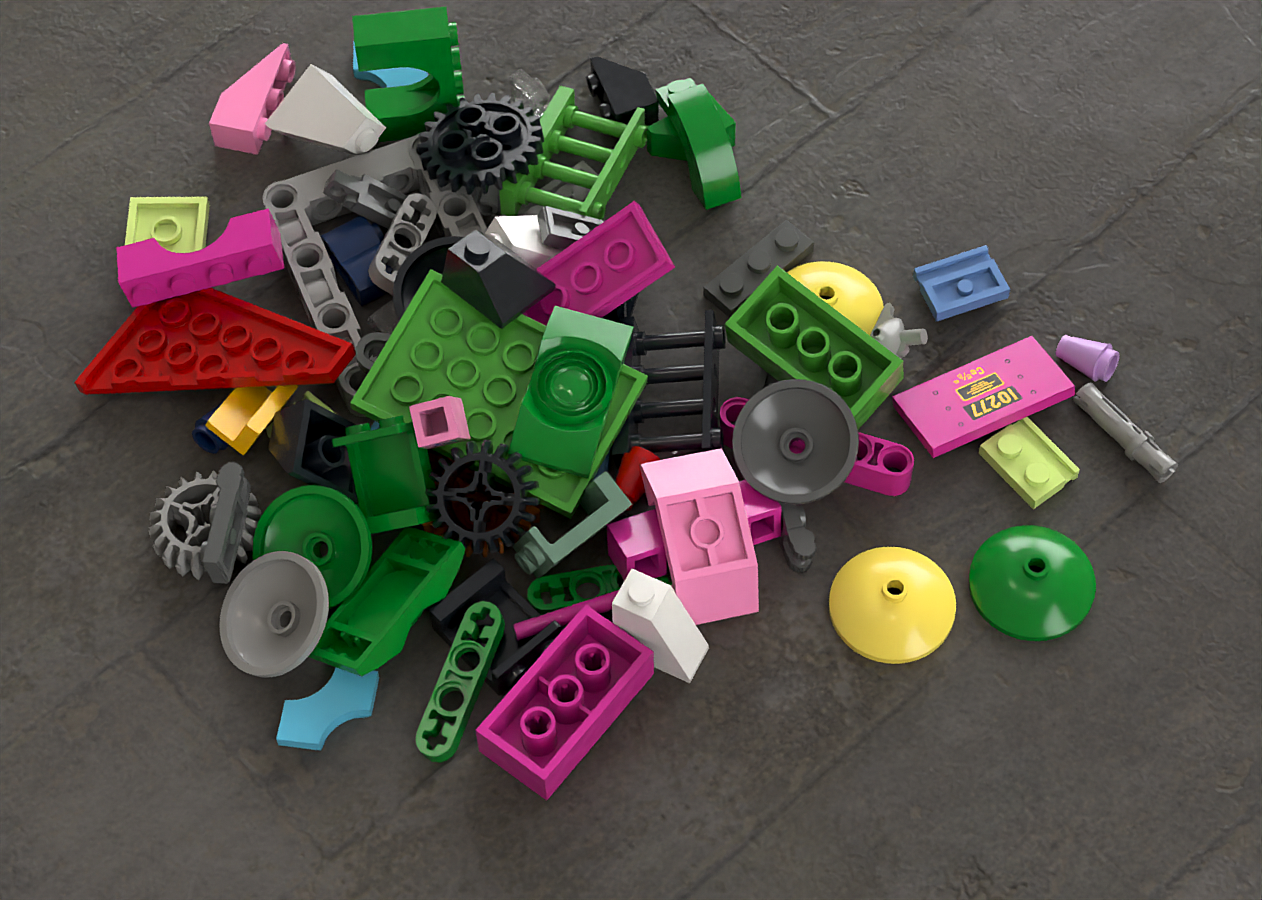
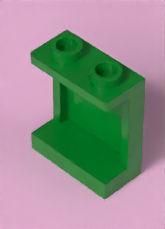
[332,415,441,534]

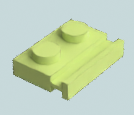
[979,417,1080,509]

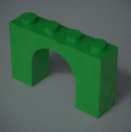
[352,6,464,142]

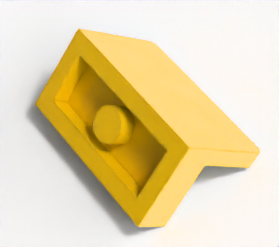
[206,385,299,456]

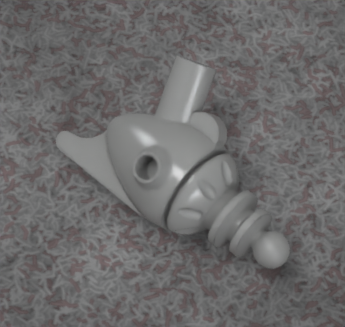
[870,303,928,359]

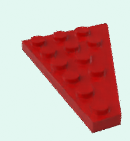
[74,288,356,395]

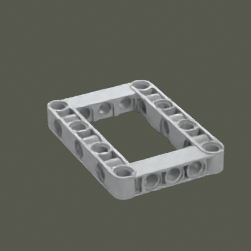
[262,134,487,417]

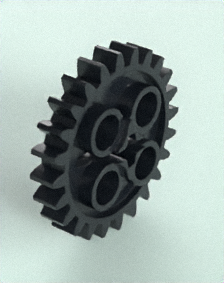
[417,93,545,195]

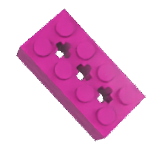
[476,604,654,801]

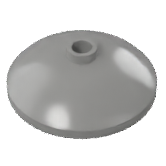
[219,551,329,678]

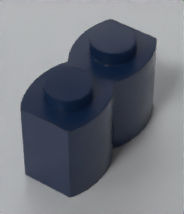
[321,215,393,306]

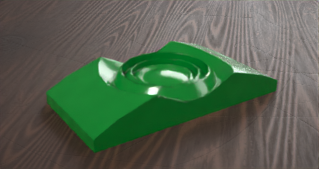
[508,306,634,479]
[308,527,466,676]

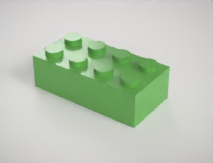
[725,266,904,430]

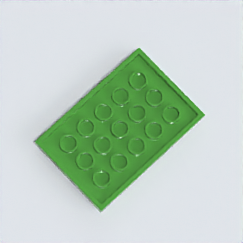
[350,269,648,519]

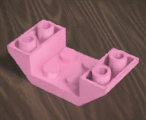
[640,448,759,625]

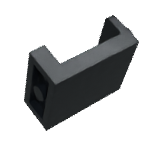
[429,558,562,696]

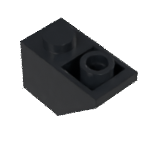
[586,56,659,138]

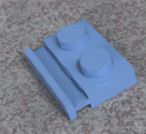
[913,245,1010,322]

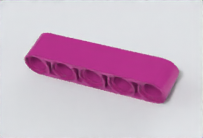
[719,397,914,496]

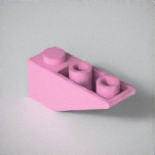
[209,43,296,155]

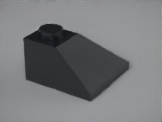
[441,230,556,329]
[269,398,358,504]

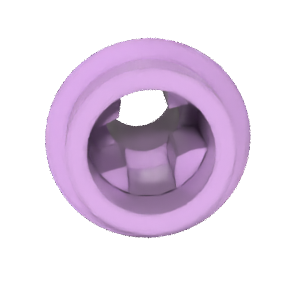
[1056,335,1119,382]

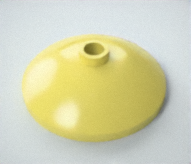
[787,261,884,335]
[829,547,956,664]

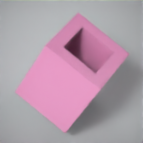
[409,396,471,449]

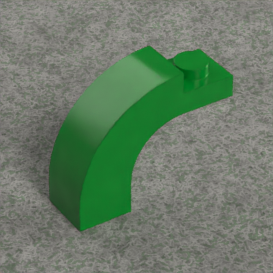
[655,78,742,210]

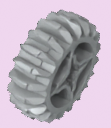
[149,470,262,581]

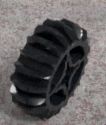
[425,440,540,554]

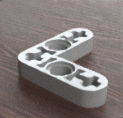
[369,193,437,295]

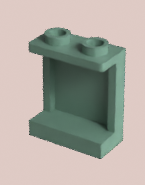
[513,471,632,578]

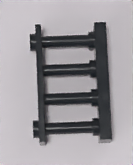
[612,310,726,470]

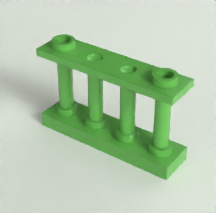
[499,86,648,220]

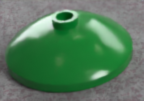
[253,485,372,610]
[968,525,1096,641]

